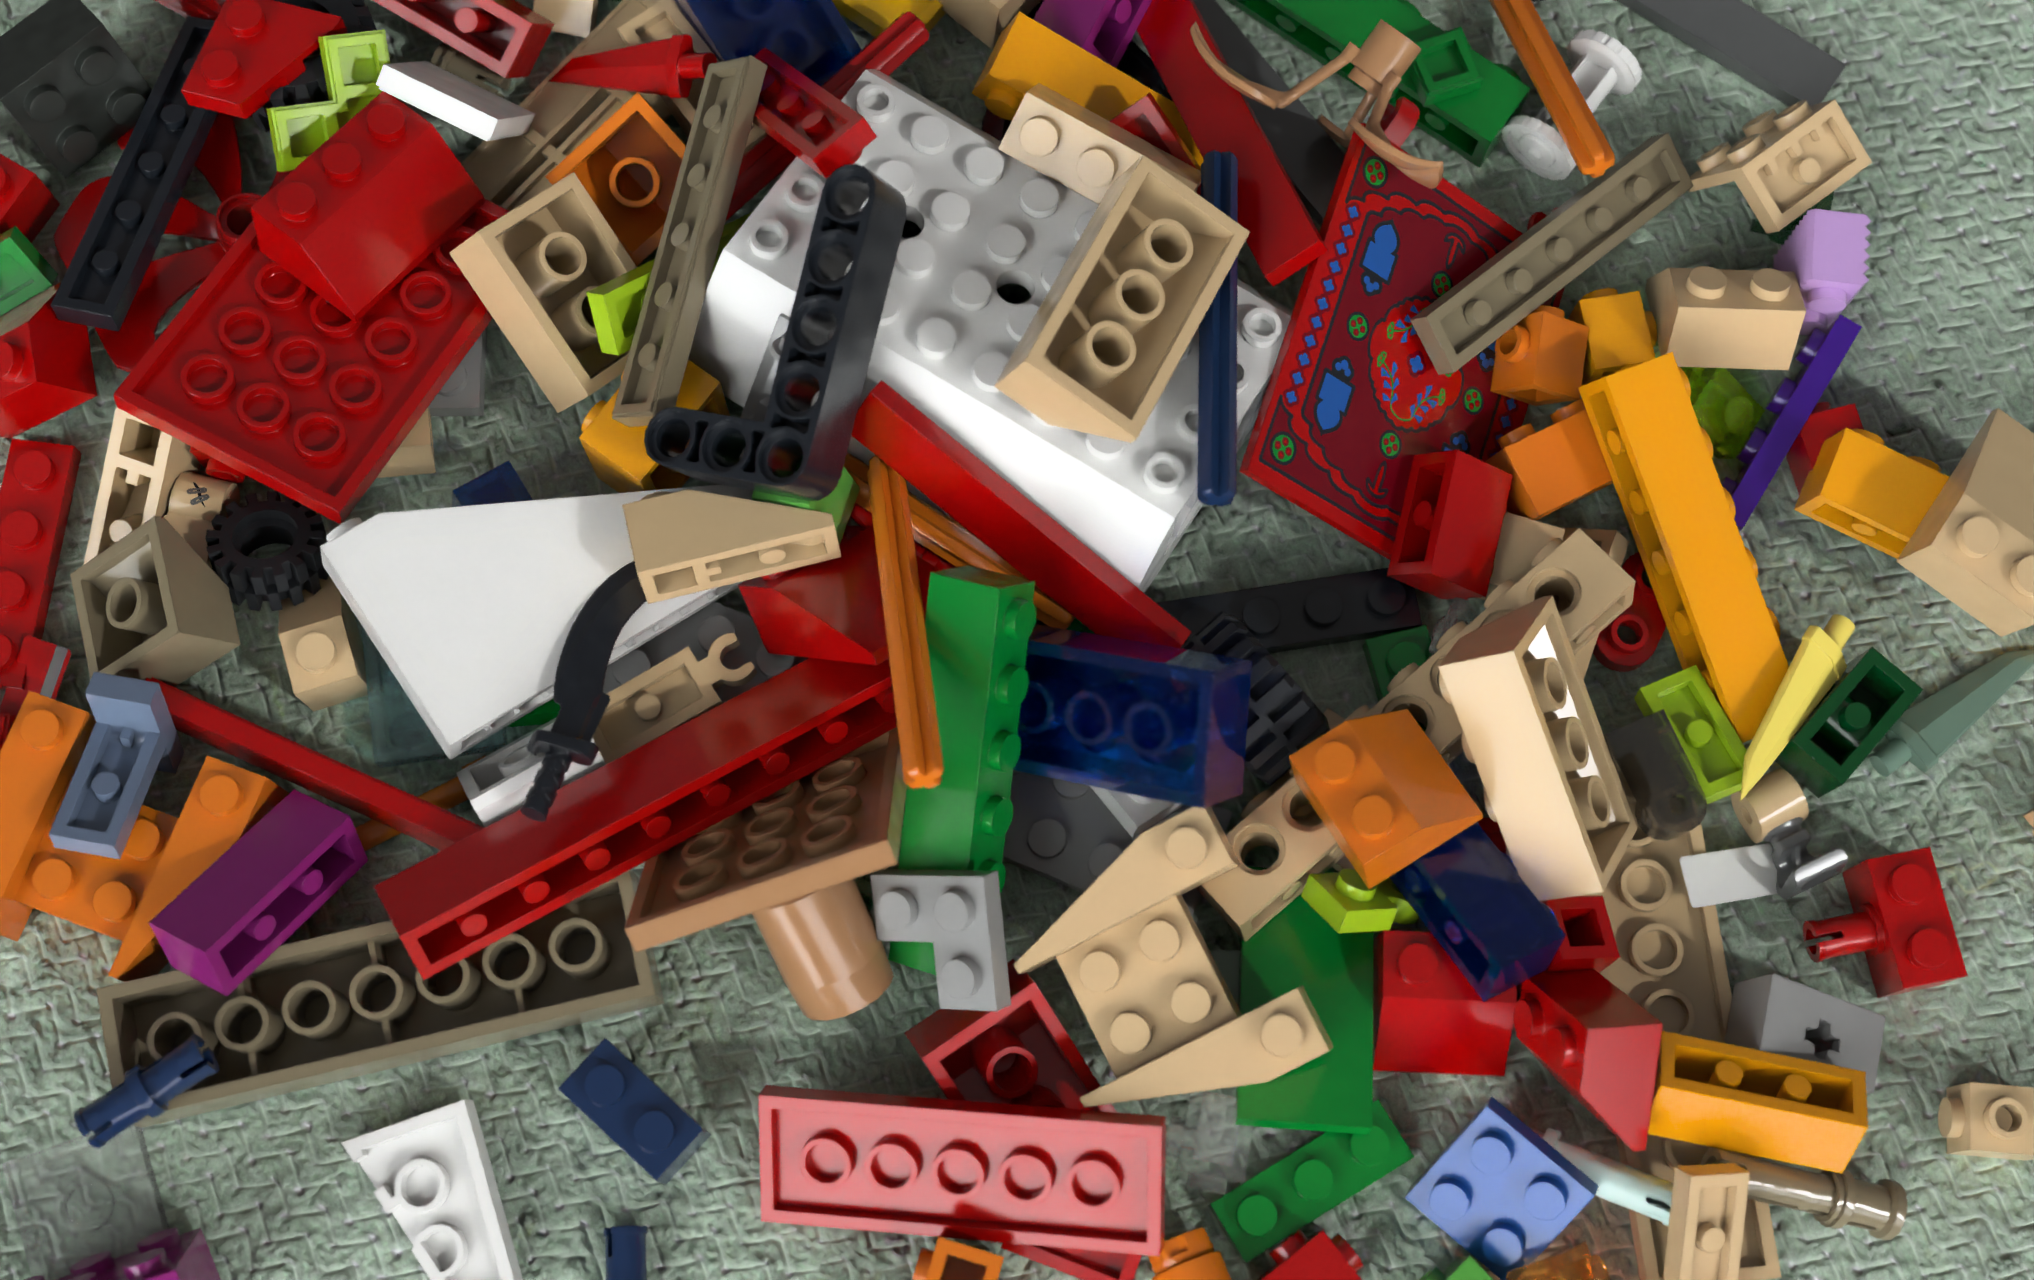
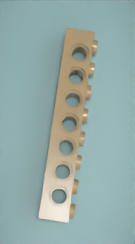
[1196,528,1636,942]

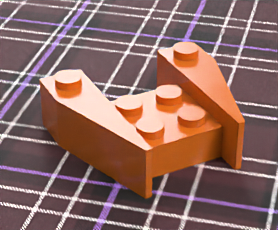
[0,691,289,982]

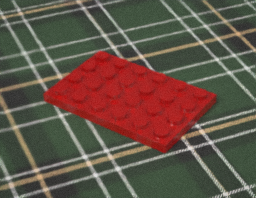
[113,198,510,524]

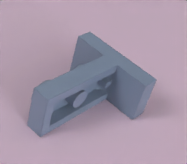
[49,672,184,859]

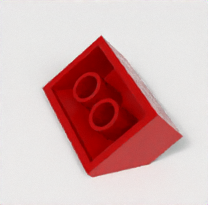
[250,91,485,322]

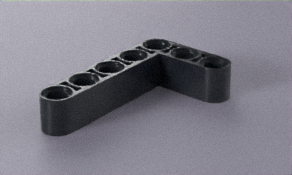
[644,164,907,501]

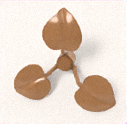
[1190,19,1443,189]

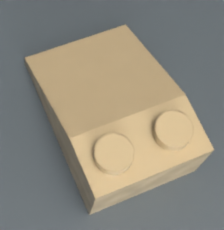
[1896,408,2034,637]

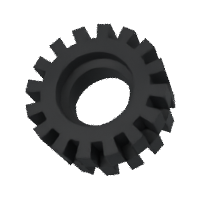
[205,491,329,611]

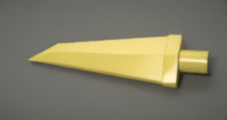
[1740,614,1855,802]

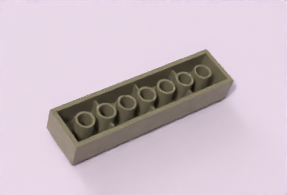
[96,869,665,1128]

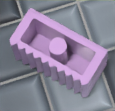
[1773,209,1871,335]

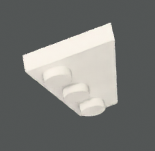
[341,1099,523,1280]

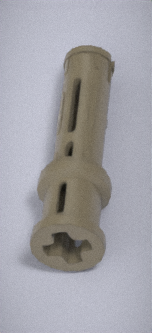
[1701,1147,1907,1241]

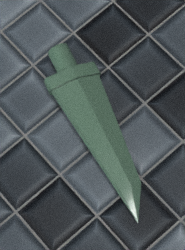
[1870,649,2034,777]

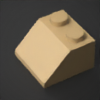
[1645,266,1806,370]

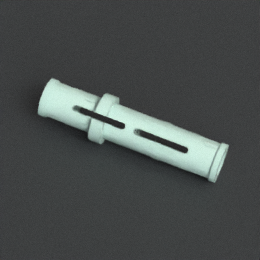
[1529,1127,1673,1226]

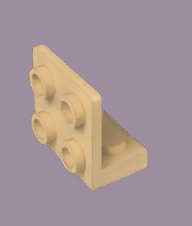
[1688,99,1872,234]

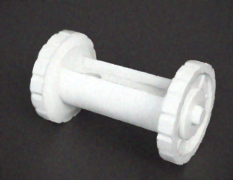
[1502,29,1642,181]

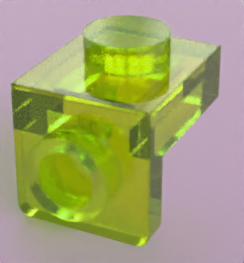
[1680,367,1765,459]

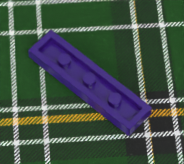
[1721,314,1862,532]

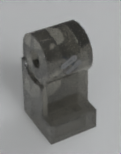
[1604,709,1707,841]

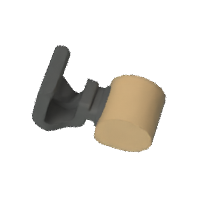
[1731,768,1848,900]

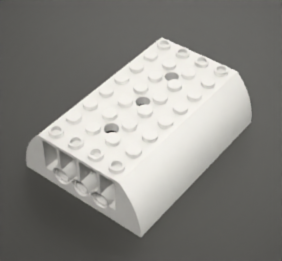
[688,69,1293,593]

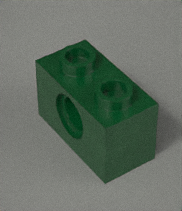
[1775,647,1924,798]

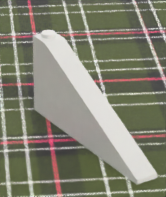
[320,484,852,760]

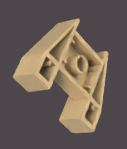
[1014,802,1334,1107]

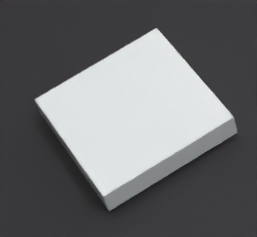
[376,61,535,141]

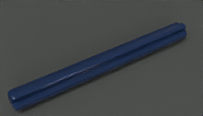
[1197,150,1238,507]

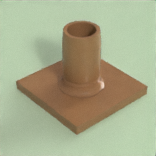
[625,727,907,1021]

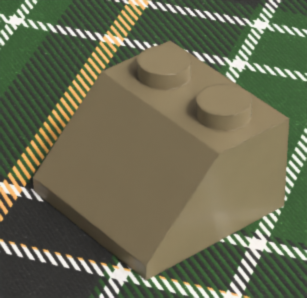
[70,516,241,687]

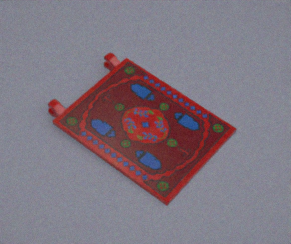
[1239,97,1565,601]

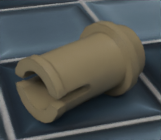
[430,43,511,98]

